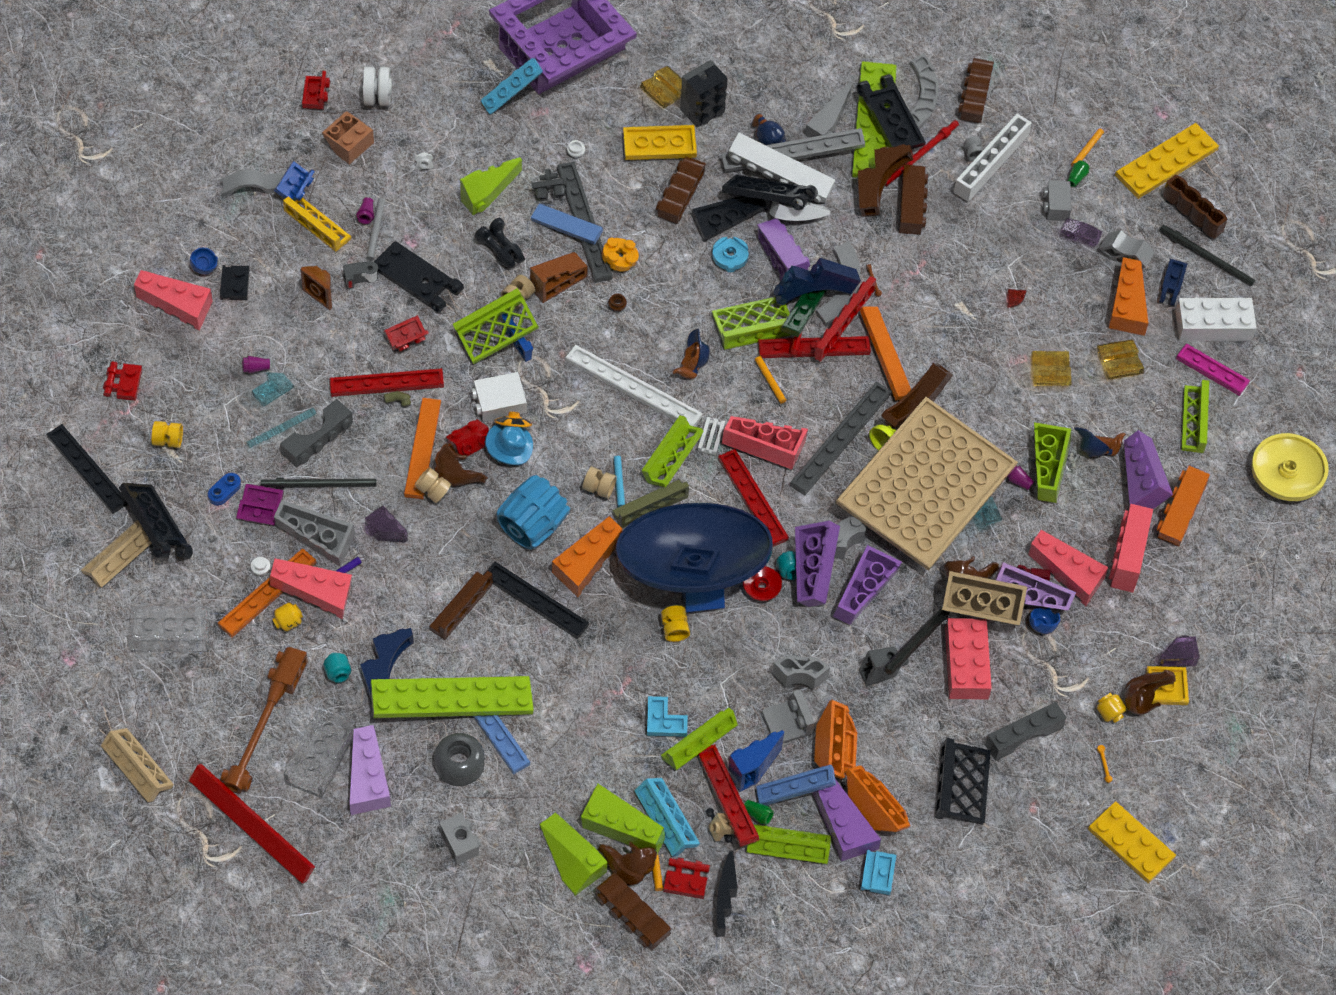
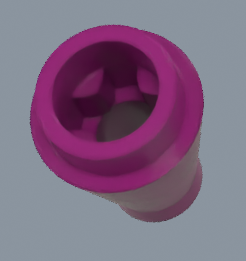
[356,197,374,224]
[242,355,270,374]
[1007,465,1034,491]

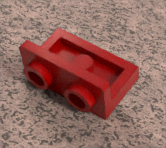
[302,71,330,109]
[383,315,429,352]
[446,419,489,457]

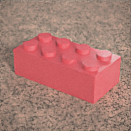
[1109,504,1153,593]
[945,618,992,700]

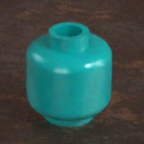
[776,551,797,580]
[323,652,352,683]

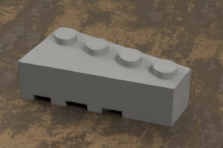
[274,500,356,567]

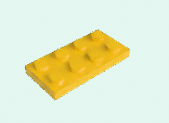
[623,125,697,160]
[1088,801,1176,884]

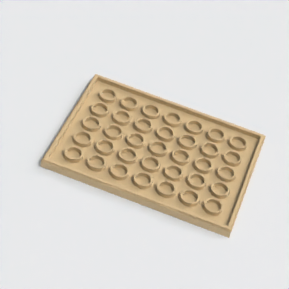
[836,397,1018,571]

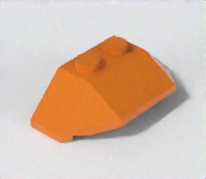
[814,700,857,779]
[846,765,910,832]

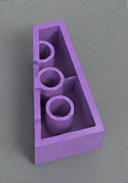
[757,218,810,280]
[795,521,840,607]
[833,545,902,625]
[812,779,881,861]

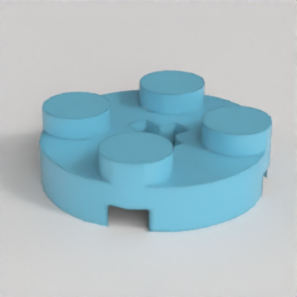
[712,237,749,272]

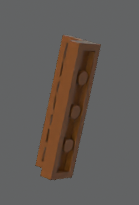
[429,571,493,640]

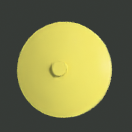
[1251,433,1329,501]

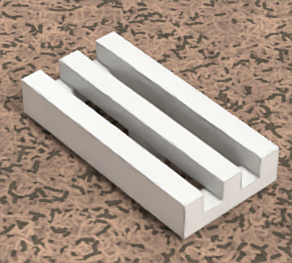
[698,417,725,455]

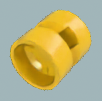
[151,421,183,448]
[661,605,690,642]

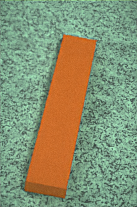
[859,307,911,400]
[404,398,441,499]
[218,548,317,638]

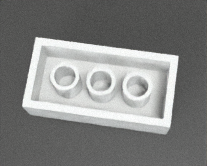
[1175,298,1257,341]

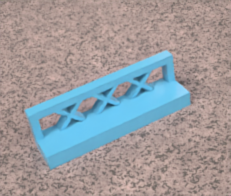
[634,778,700,857]

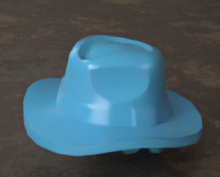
[485,424,533,465]

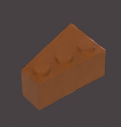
[530,252,588,303]

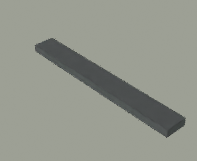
[557,161,613,283]
[790,382,892,496]

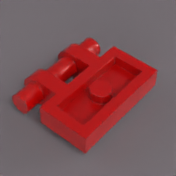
[103,361,143,401]
[663,857,710,899]

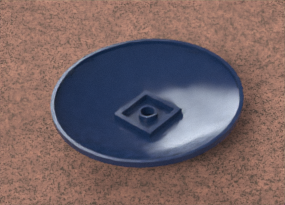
[616,503,773,593]

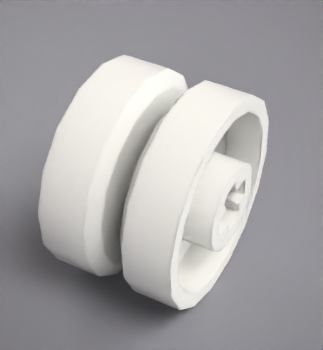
[363,66,392,106]

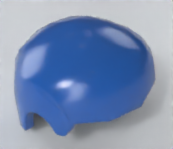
[190,247,218,275]
[1029,608,1061,635]

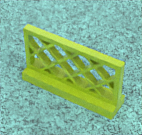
[453,288,539,364]
[712,297,790,350]

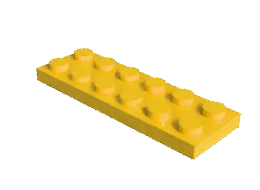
[1115,123,1219,199]

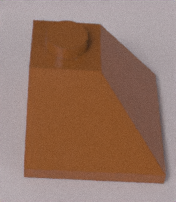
[300,266,332,310]

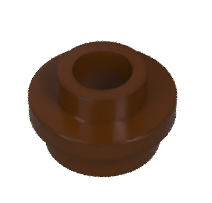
[608,293,627,311]

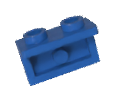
[274,161,315,201]

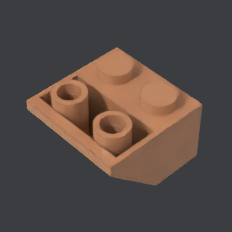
[322,111,374,164]

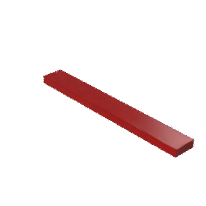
[189,764,315,884]

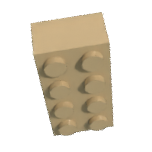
[942,571,1027,625]

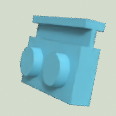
[861,850,896,895]

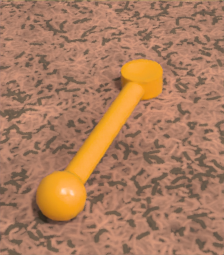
[1097,745,1113,783]

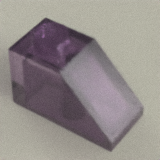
[364,505,408,543]
[1157,635,1200,667]

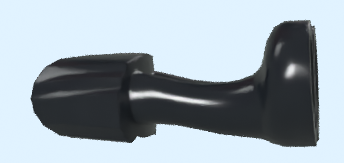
[474,217,525,269]

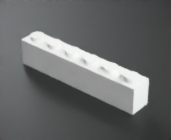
[954,114,1032,202]
[728,133,835,204]

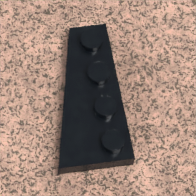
[692,196,766,241]

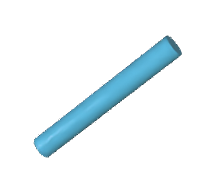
[614,456,625,507]

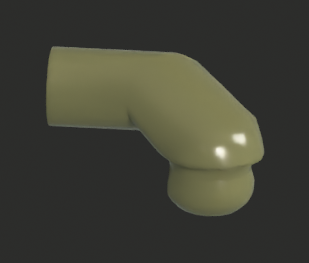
[384,391,411,406]

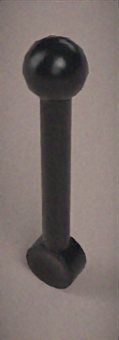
[706,808,733,843]

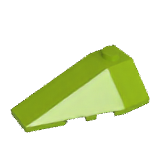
[460,157,522,215]
[540,812,608,896]

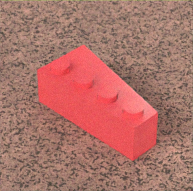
[134,270,213,331]
[722,416,808,469]
[1028,530,1108,606]
[270,558,352,619]

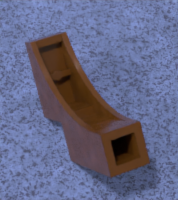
[858,144,913,217]
[881,363,953,428]

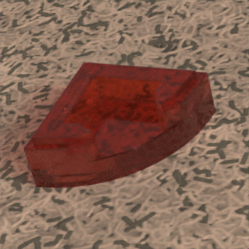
[1007,289,1026,308]

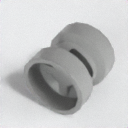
[963,136,984,161]

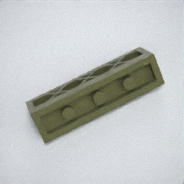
[612,480,689,528]

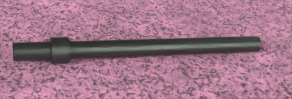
[1160,224,1256,286]
[261,477,377,489]

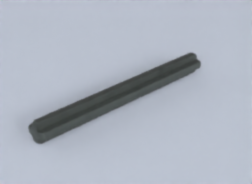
[883,608,950,675]

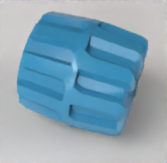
[496,475,570,550]

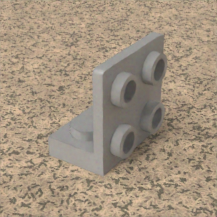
[762,689,815,743]

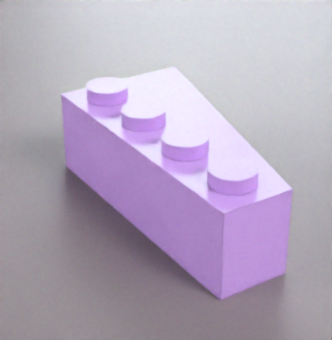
[995,562,1076,610]
[350,725,391,815]

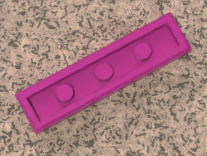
[1176,343,1250,396]

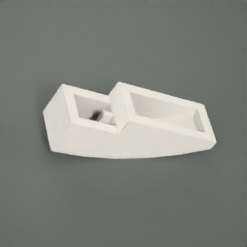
[770,199,830,221]

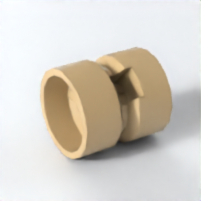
[501,274,535,309]
[582,466,617,499]
[414,467,451,503]

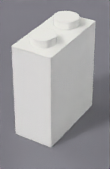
[471,372,527,422]

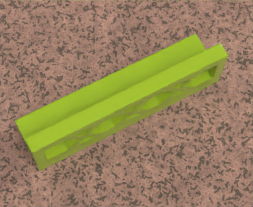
[1181,380,1209,453]
[641,415,704,487]
[661,708,738,770]
[747,824,831,864]

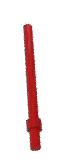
[885,120,959,187]

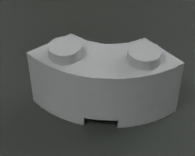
[1099,230,1155,268]
[834,516,866,559]
[773,655,830,690]

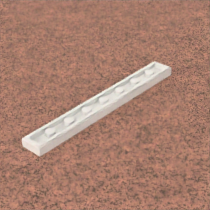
[565,345,703,427]

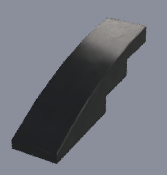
[716,851,738,937]

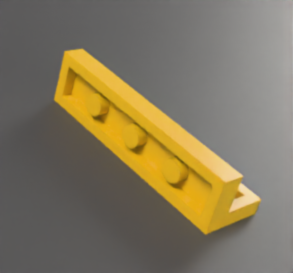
[283,196,351,252]

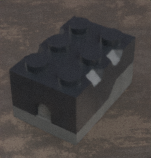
[680,60,728,127]

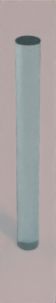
[246,408,316,448]

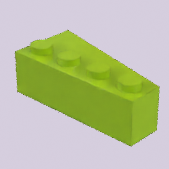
[1034,422,1071,503]
[581,783,665,855]

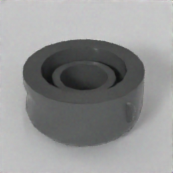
[434,733,485,786]

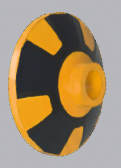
[494,412,532,427]

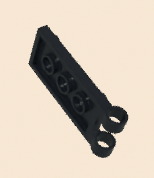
[856,74,926,149]
[722,175,818,210]
[374,241,464,313]
[119,483,193,559]

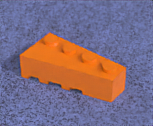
[1109,257,1149,336]
[1157,466,1210,546]
[552,516,622,597]

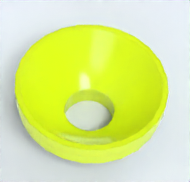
[869,425,896,451]

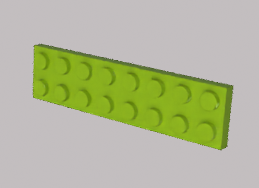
[852,61,897,178]
[370,676,534,718]

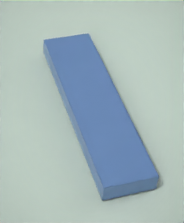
[531,204,603,245]
[473,715,530,775]
[756,765,836,805]

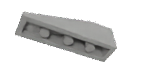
[805,82,852,138]

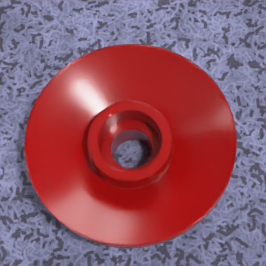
[743,566,782,601]

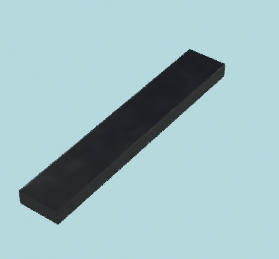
[46,424,128,514]
[483,562,589,639]

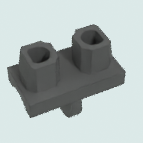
[532,169,568,200]

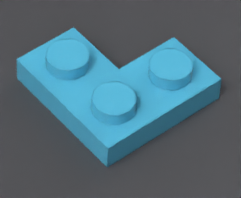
[647,696,688,737]

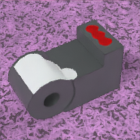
[343,261,378,289]

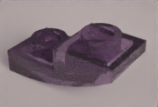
[1061,218,1102,247]

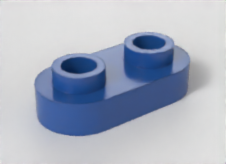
[208,473,241,506]

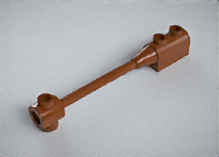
[221,647,308,793]

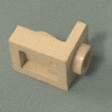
[708,813,734,841]

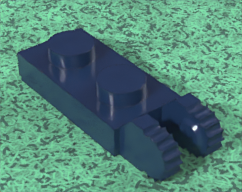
[1159,259,1188,306]

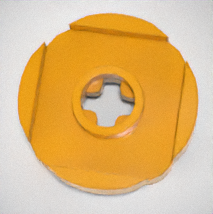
[601,238,639,272]

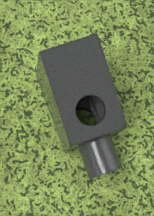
[859,647,909,686]

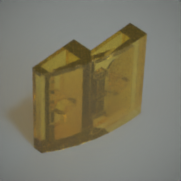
[640,66,682,109]
[1097,339,1144,380]
[1031,351,1072,386]

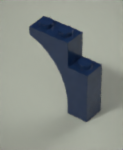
[773,258,861,305]
[360,628,414,704]

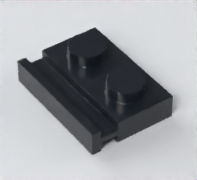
[220,265,250,300]

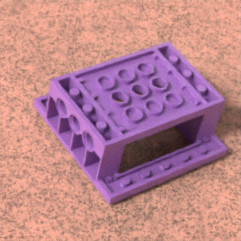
[489,0,637,95]

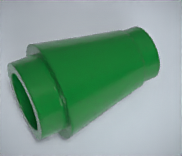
[1067,160,1090,188]
[744,800,774,825]

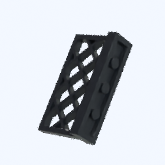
[935,738,991,825]

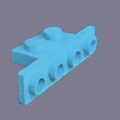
[481,58,543,114]

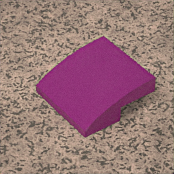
[236,484,284,526]

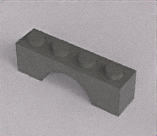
[280,399,353,468]
[985,702,1067,761]

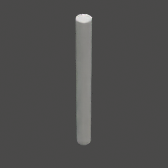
[366,198,385,261]

